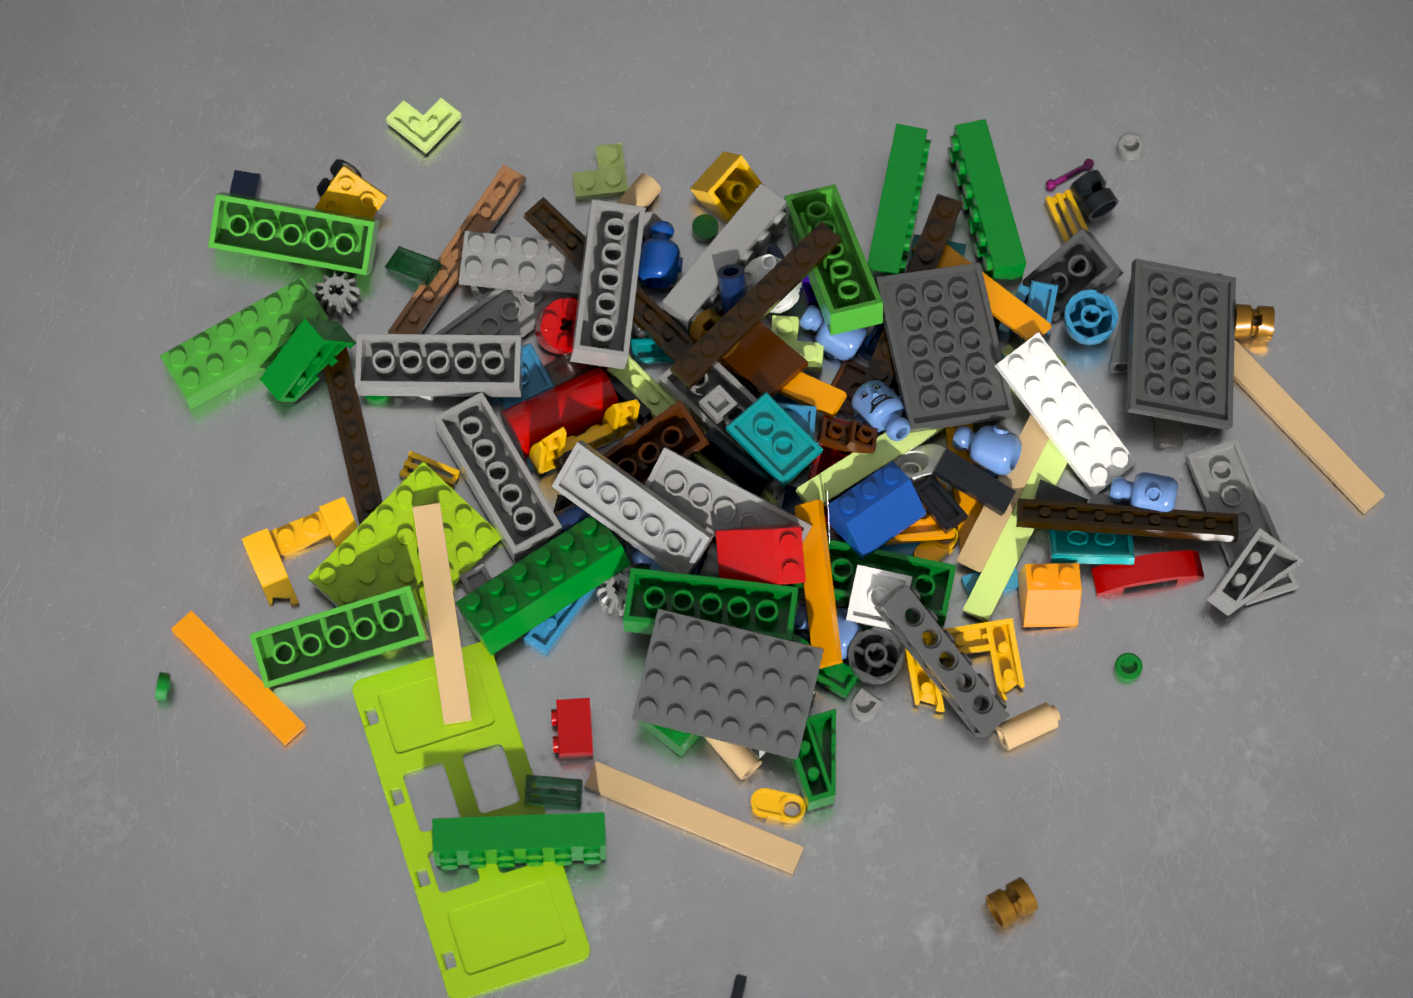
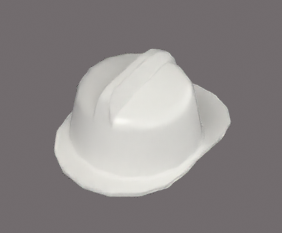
[893,444,946,487]

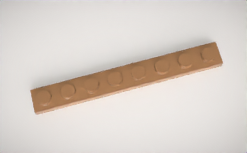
[388,164,526,334]

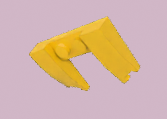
[529,399,640,475]
[242,497,357,607]
[902,618,1025,712]

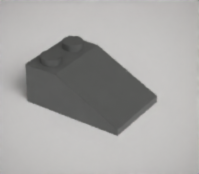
[1022,228,1124,321]

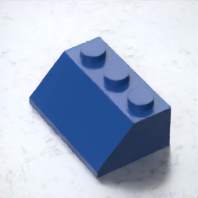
[828,461,926,559]

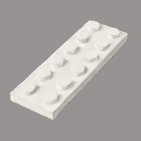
[994,332,1137,496]

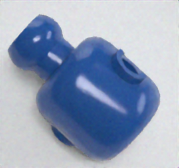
[638,221,683,289]

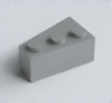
[1206,528,1305,616]

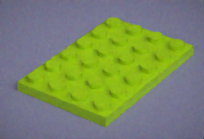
[308,462,501,655]

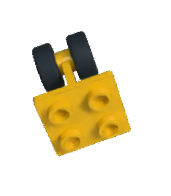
[315,159,387,218]

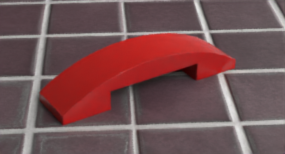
[1091,550,1205,596]

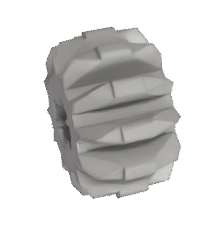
[314,270,361,318]
[597,570,630,616]

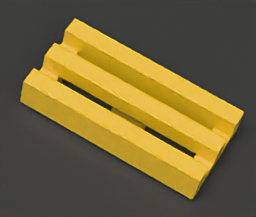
[1044,189,1089,244]
[399,451,461,489]

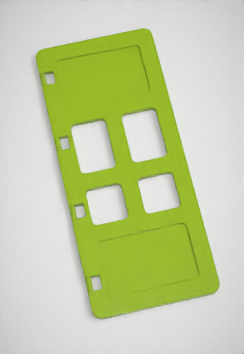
[352,642,590,998]

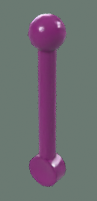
[1046,159,1094,190]

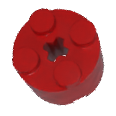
[535,298,578,355]

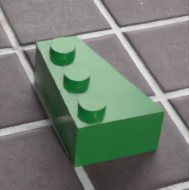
[260,318,356,402]
[790,709,836,811]

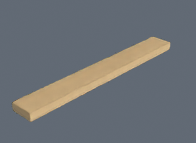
[1234,340,1385,514]
[956,414,1049,573]
[412,503,472,725]
[585,761,804,875]

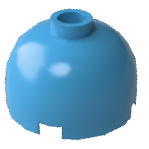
[1063,289,1118,346]

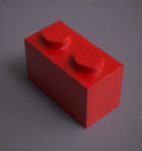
[551,698,593,762]

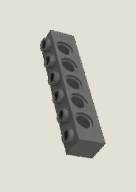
[874,585,1010,737]

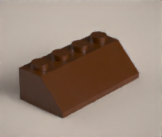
[602,400,710,485]

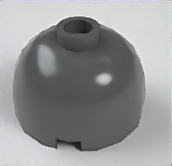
[848,627,904,685]

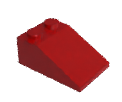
[715,523,806,585]

